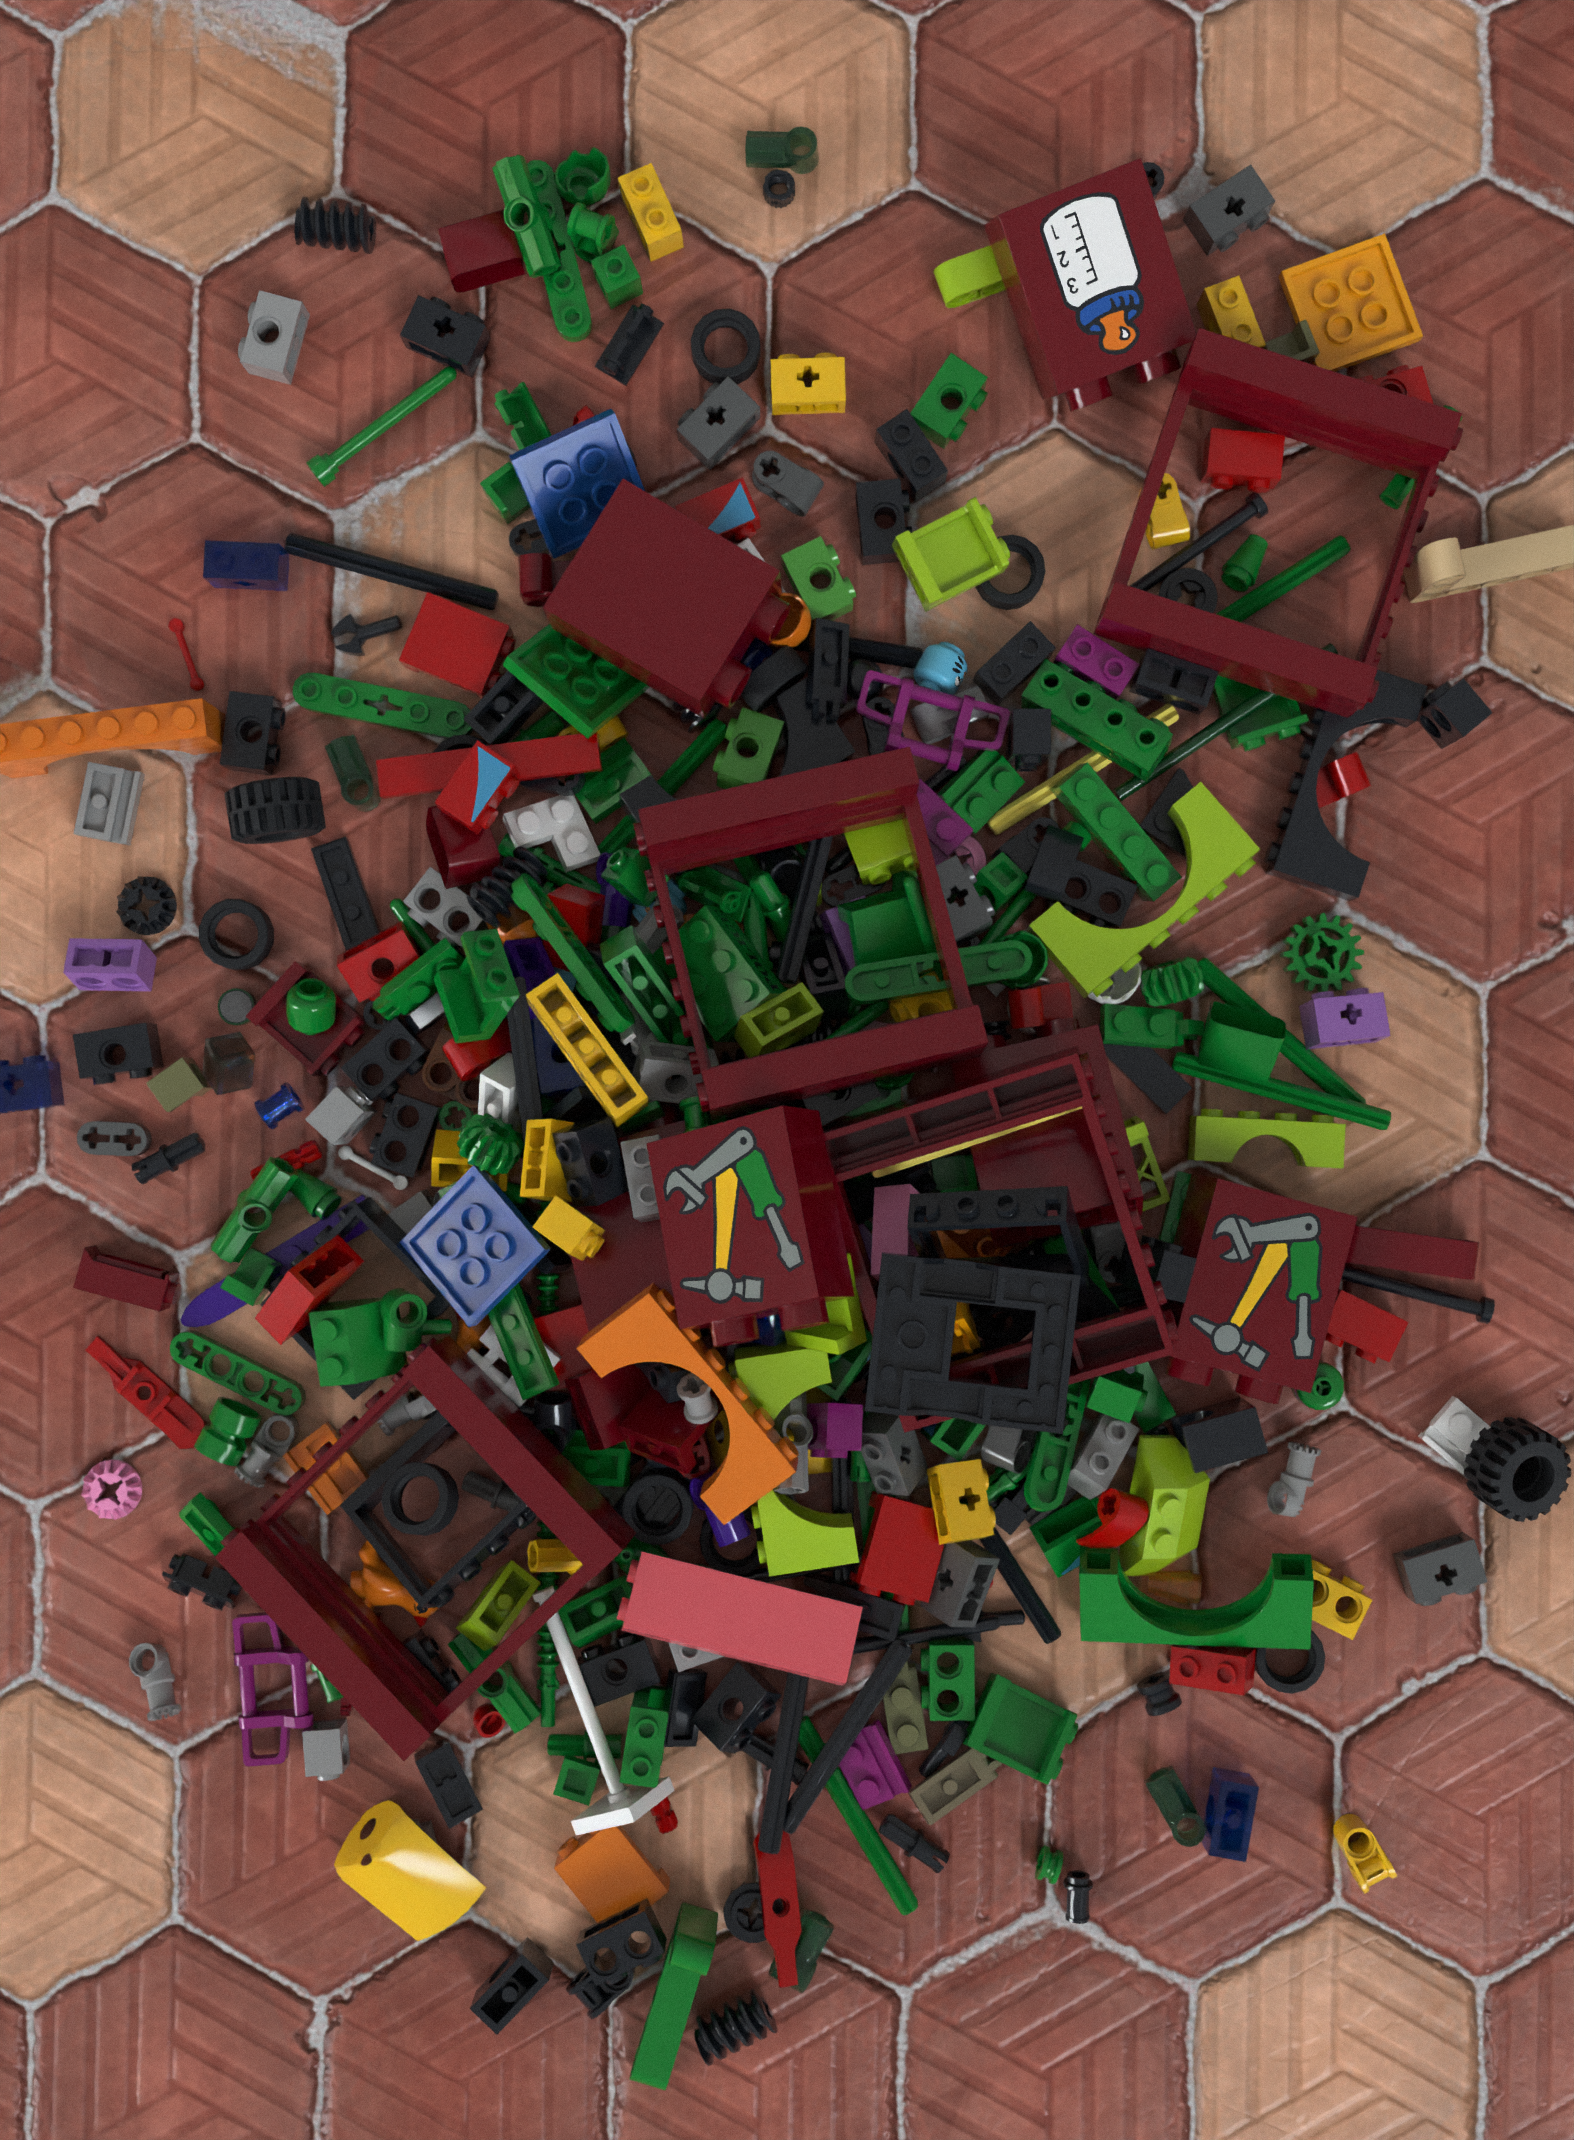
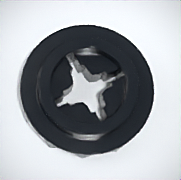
[1158,568,1218,613]
[116,876,177,935]
[724,1881,783,1943]

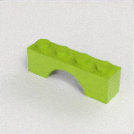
[1188,1109,1346,1169]

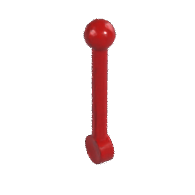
[168,618,204,691]

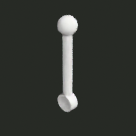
[338,1146,409,1190]

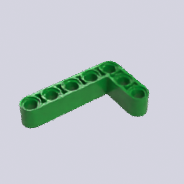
[629,1902,718,2091]

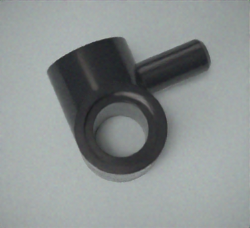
[756,845,803,907]
[515,1391,577,1453]

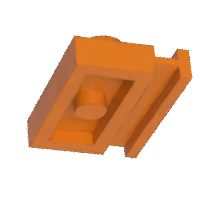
[283,1421,370,1515]

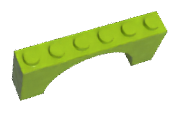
[1026,782,1260,999]
[728,1341,859,1577]

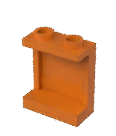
[554,1825,671,1923]

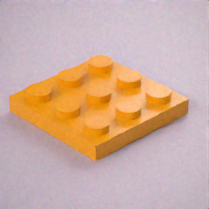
[1278,233,1423,372]

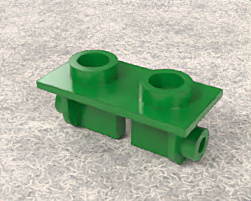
[494,382,552,450]
[675,865,752,922]

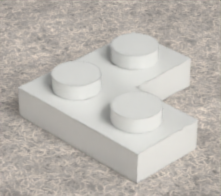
[503,795,601,872]

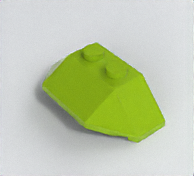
[1119,1435,1210,1576]

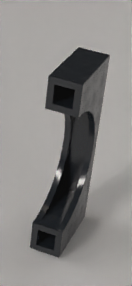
[1264,670,1428,901]
[618,677,856,876]

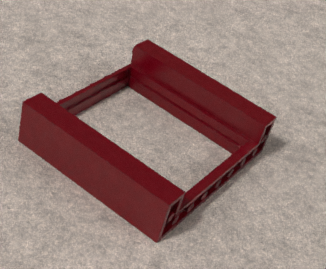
[1093,328,1463,718]
[633,747,988,1121]
[822,1045,1180,1433]
[214,1335,636,1761]

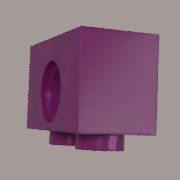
[1053,624,1140,700]
[807,1403,863,1458]

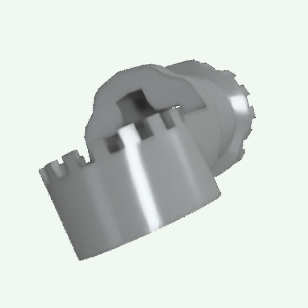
[377,1391,438,1437]
[234,1414,299,1488]
[1267,1441,1321,1517]
[129,1643,182,1721]

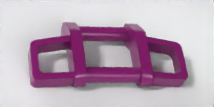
[856,670,1010,771]
[232,1612,314,1767]

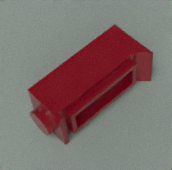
[73,1245,181,1312]

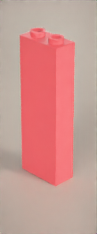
[616,1552,863,1686]

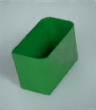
[1198,1001,1286,1082]

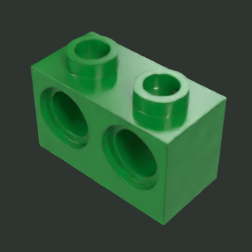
[920,1636,975,1721]

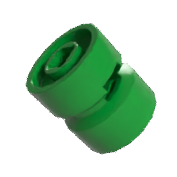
[194,1397,262,1466]

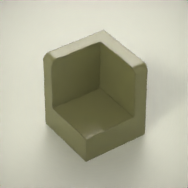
[1263,319,1320,364]
[146,1057,213,1112]

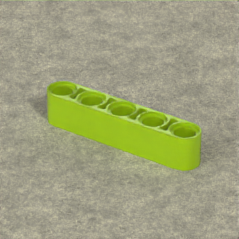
[933,245,1006,308]

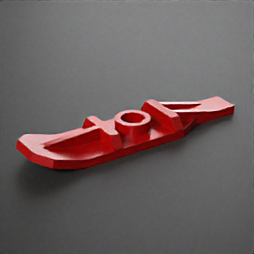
[85,1336,207,1449]
[753,1830,802,1988]

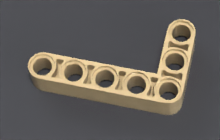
[1403,525,1574,603]

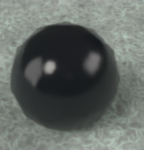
[847,658,884,704]

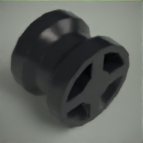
[1137,1672,1182,1716]

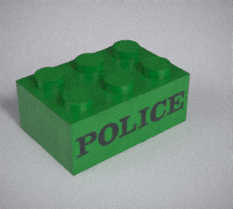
[653,905,786,1042]

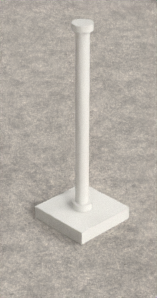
[532,1586,675,1835]

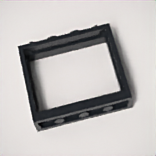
[907,1186,1089,1294]
[260,1197,451,1400]
[340,1411,537,1608]

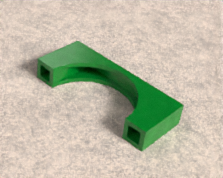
[1079,1547,1314,1650]

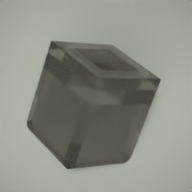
[202,1032,255,1095]

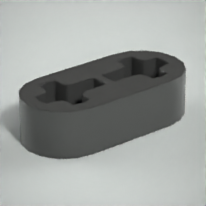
[77,1121,152,1156]

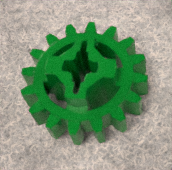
[1280,913,1364,993]

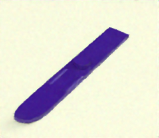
[180,1194,369,1327]

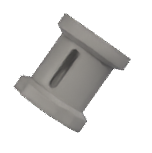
[677,1373,718,1424]

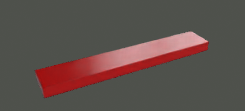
[376,732,603,799]

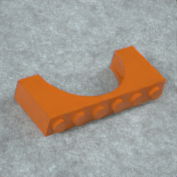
[0,698,226,778]
[576,1282,799,1525]

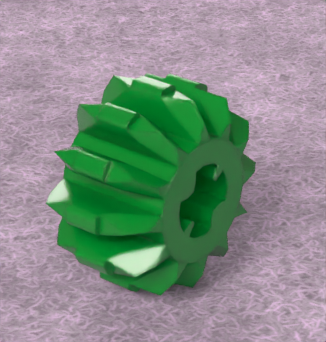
[1140,957,1205,1007]
[457,1113,524,1175]

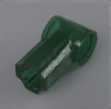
[745,126,819,174]
[325,734,381,812]
[1144,1765,1206,1847]
[768,1909,834,1994]

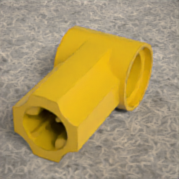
[527,1539,592,1579]

